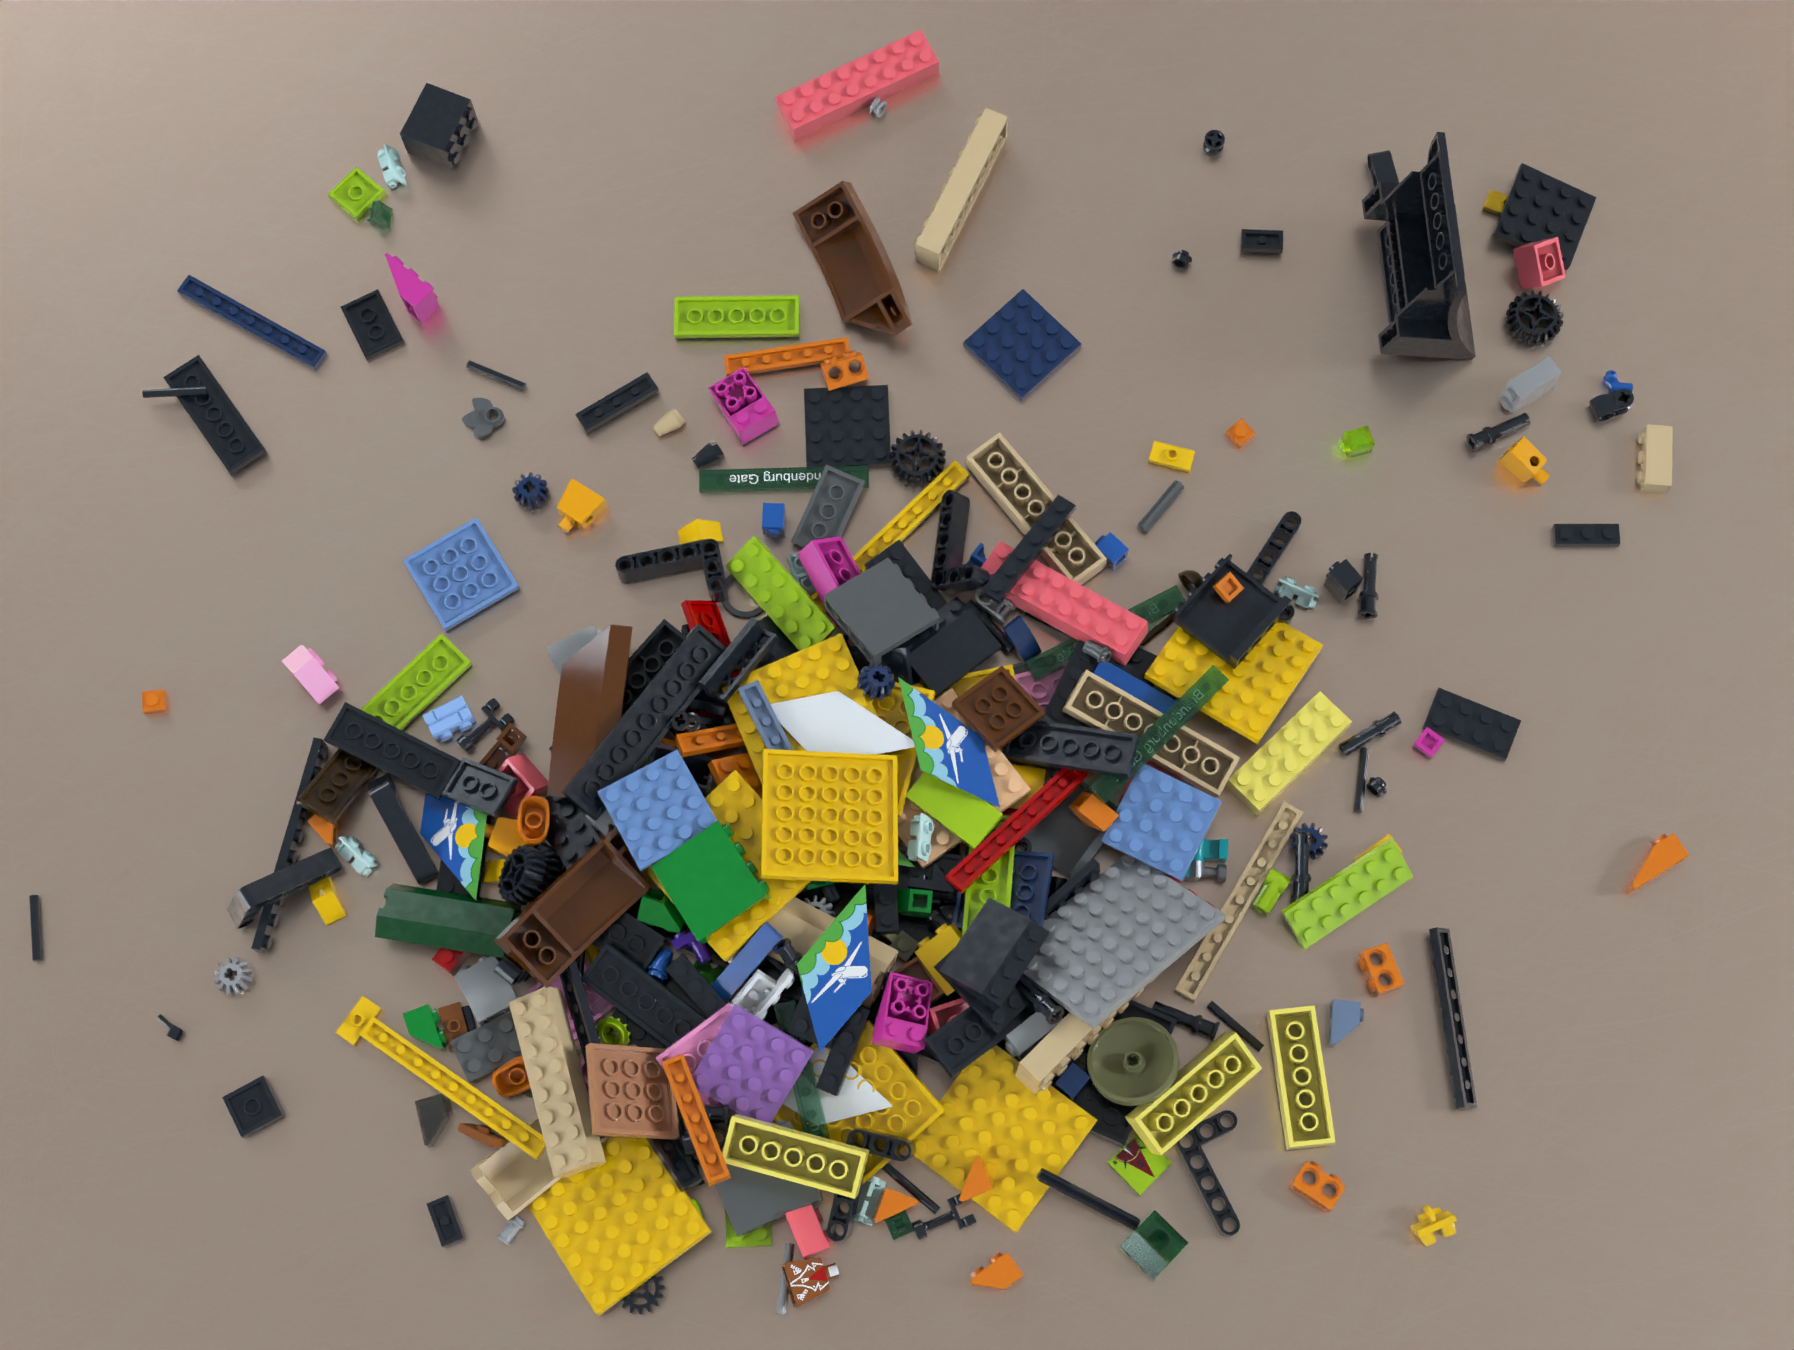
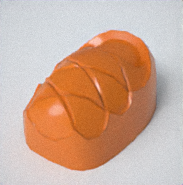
[517,796,550,846]
[492,1055,531,1097]

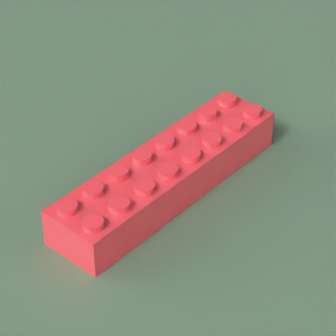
[775,30,939,141]
[981,541,1148,666]

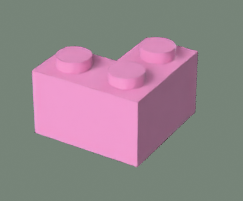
[282,645,339,704]

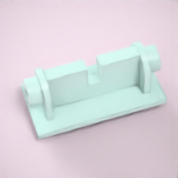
[377,143,407,188]
[1274,576,1320,609]
[907,813,934,863]
[335,835,380,877]
[854,1176,886,1226]

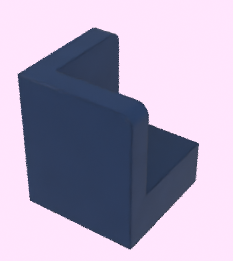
[1056,1063,1091,1101]

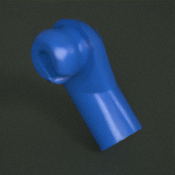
[1603,370,1633,392]

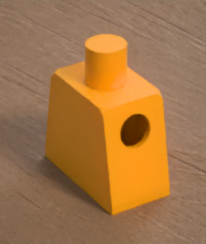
[1497,436,1550,485]
[557,478,607,533]
[484,817,526,860]

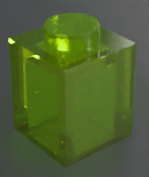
[1339,425,1375,459]

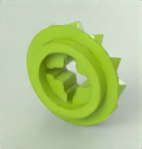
[597,1016,631,1046]

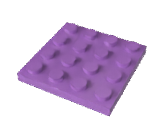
[692,1004,814,1123]

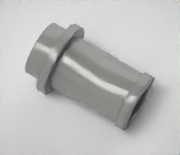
[497,1215,525,1245]

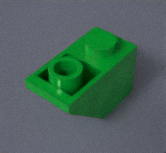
[637,887,686,933]
[897,889,933,918]
[403,1004,447,1051]

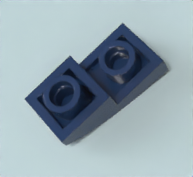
[1002,615,1042,662]

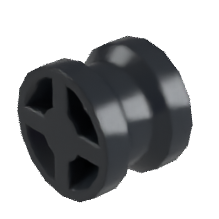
[1203,130,1225,156]

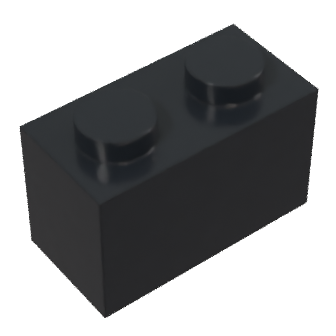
[1324,559,1363,604]

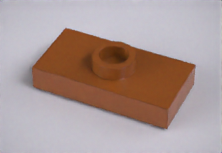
[438,1002,468,1052]
[457,1123,507,1147]

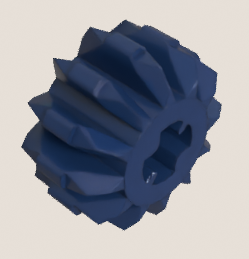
[512,472,549,509]
[857,662,895,701]
[1290,823,1328,860]

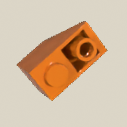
[1068,791,1119,832]
[970,1252,1024,1290]

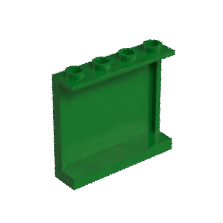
[651,821,771,944]

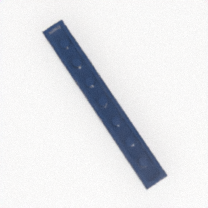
[177,275,327,370]

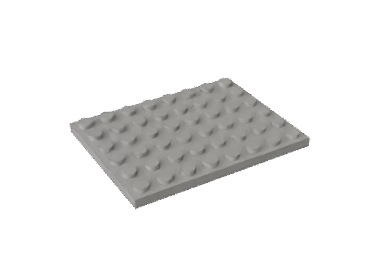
[1022,854,1225,1029]

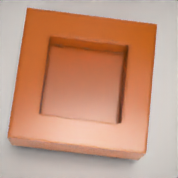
[1225,418,1256,449]
[1212,572,1244,603]
[142,689,167,714]

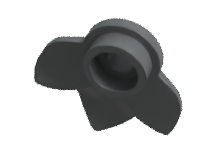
[462,398,504,437]

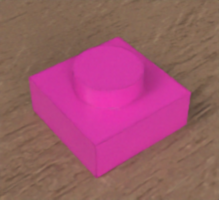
[1413,727,1445,758]

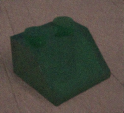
[1120,1210,1188,1279]

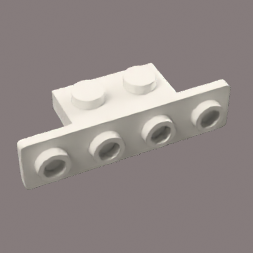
[731,969,794,1020]

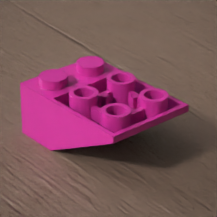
[385,253,439,324]
[708,367,779,445]
[872,972,933,1054]

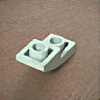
[786,551,816,594]

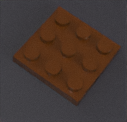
[952,666,1046,753]

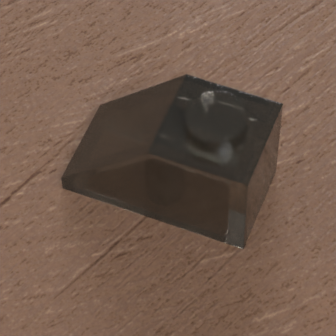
[415,1094,452,1148]

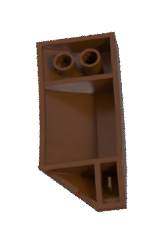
[792,181,913,335]
[547,625,633,797]
[494,826,649,988]

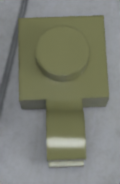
[881,930,919,962]

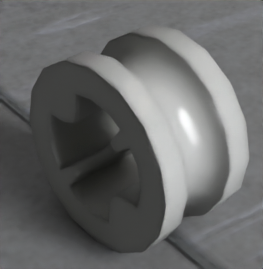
[869,97,887,118]

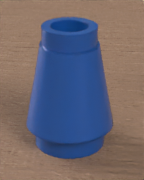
[647,948,674,983]

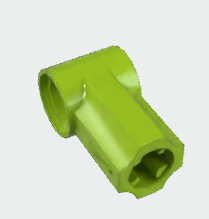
[1252,868,1291,915]

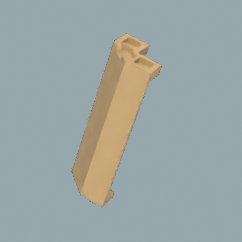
[768,897,898,1009]
[470,1087,612,1221]

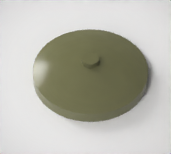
[1087,1017,1180,1106]

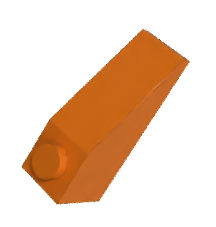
[1627,833,1689,894]

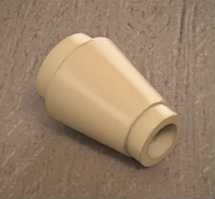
[653,408,685,436]

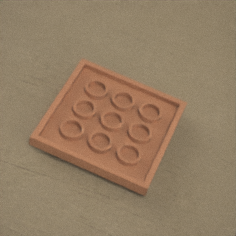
[585,1043,679,1140]

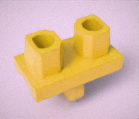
[1410,1204,1457,1246]

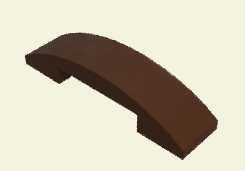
[479,722,527,771]

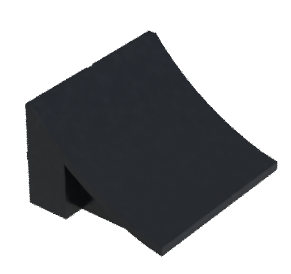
[1362,132,1476,360]

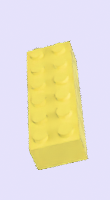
[1225,691,1352,817]
[1267,1005,1336,1150]
[1125,1031,1262,1155]
[722,1114,869,1199]

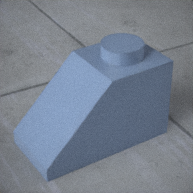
[1327,999,1364,1048]

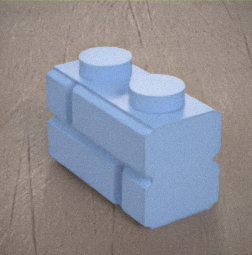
[422,695,476,742]

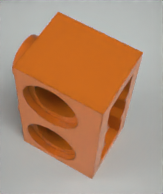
[820,350,869,391]
[1358,943,1405,997]
[1289,1161,1346,1212]

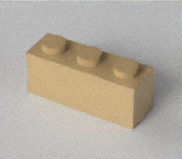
[1638,424,1673,493]

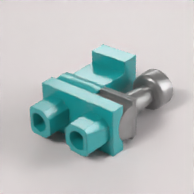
[1183,839,1229,882]

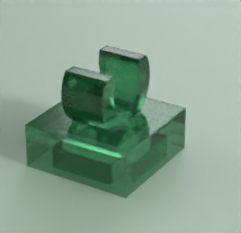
[367,200,393,229]
[884,1210,915,1240]

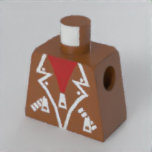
[781,1258,839,1307]

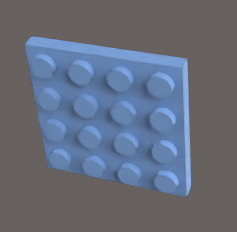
[403,517,520,632]
[597,749,717,871]
[1101,762,1222,882]

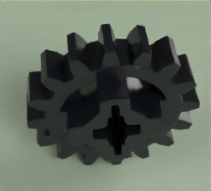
[620,1273,666,1315]

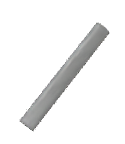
[777,1243,794,1315]

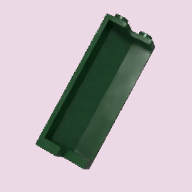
[375,883,523,958]

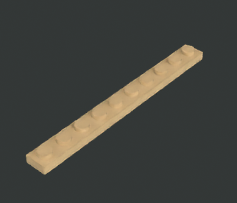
[1174,801,1304,1002]

